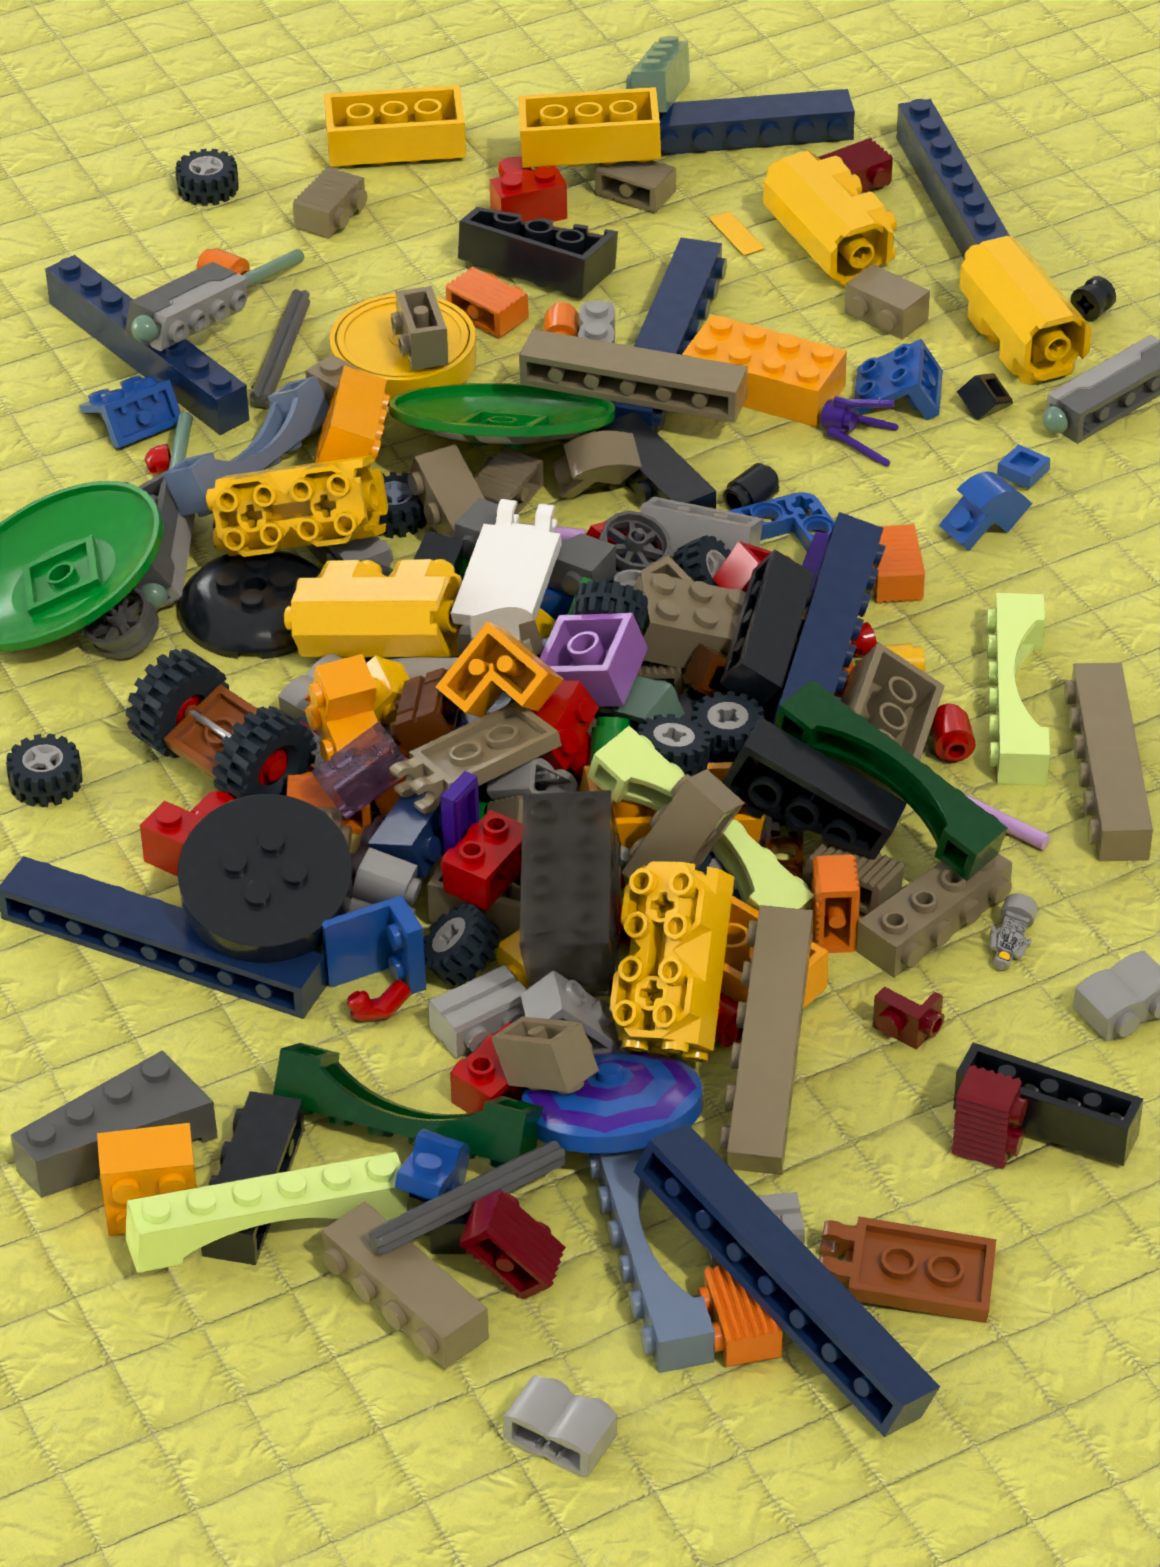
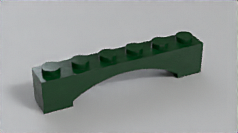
[774,679,1008,881]
[273,1043,544,1168]

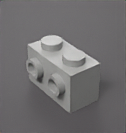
[521,970,620,1054]

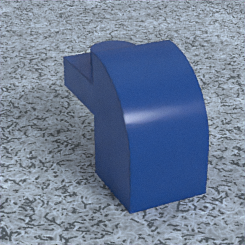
[938,472,1033,551]
[394,1129,470,1202]

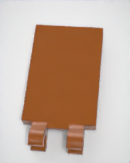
[819,1216,997,1323]

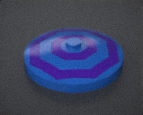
[522,1051,703,1153]

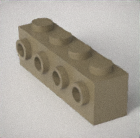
[856,853,1013,978]
[322,1202,489,1369]

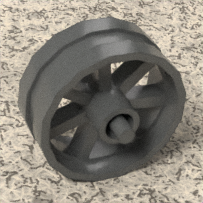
[599,511,671,574]
[83,587,159,660]

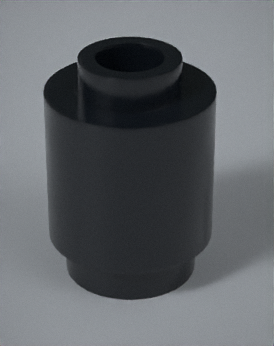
[723,463,779,510]

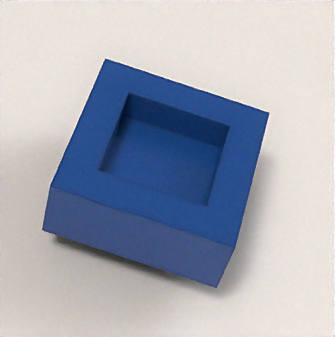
[997,444,1050,489]

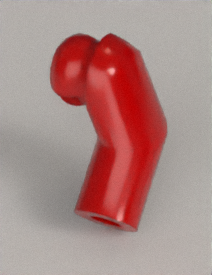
[347,980,411,1022]

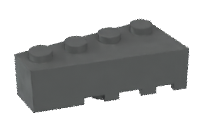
[11,1050,218,1198]

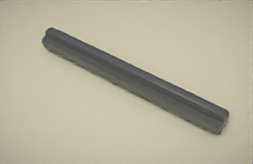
[250,289,310,408]
[368,1141,566,1255]

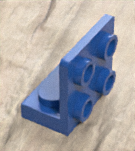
[853,339,943,420]
[79,375,181,448]
[322,895,426,994]

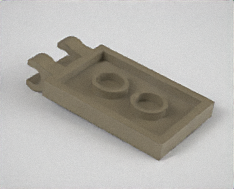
[389,701,562,814]

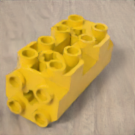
[763,150,897,287]
[959,236,1092,385]
[206,455,388,557]
[284,559,462,657]
[609,861,734,1062]

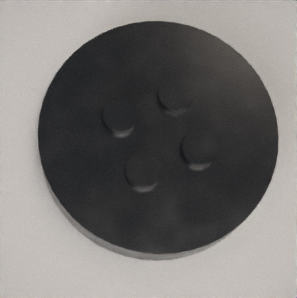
[177,794,353,963]

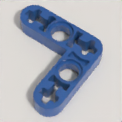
[728,492,835,551]

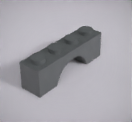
[455,498,616,596]

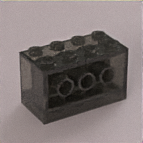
[519,790,621,997]

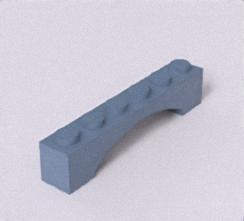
[163,376,329,517]
[586,1148,715,1373]

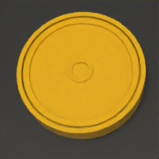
[329,293,476,403]

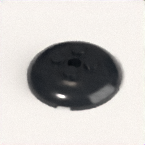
[178,550,321,659]

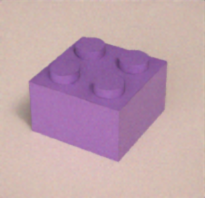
[540,613,648,707]

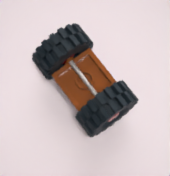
[126,649,317,799]

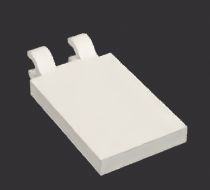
[451,499,562,626]

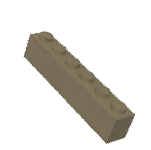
[519,329,748,423]
[1064,662,1153,861]
[719,905,813,1175]

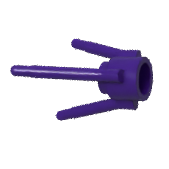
[821,396,899,467]

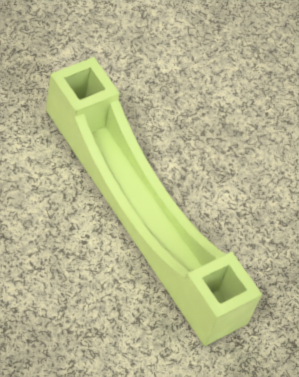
[987,593,1050,785]
[587,726,815,911]
[125,1152,409,1273]

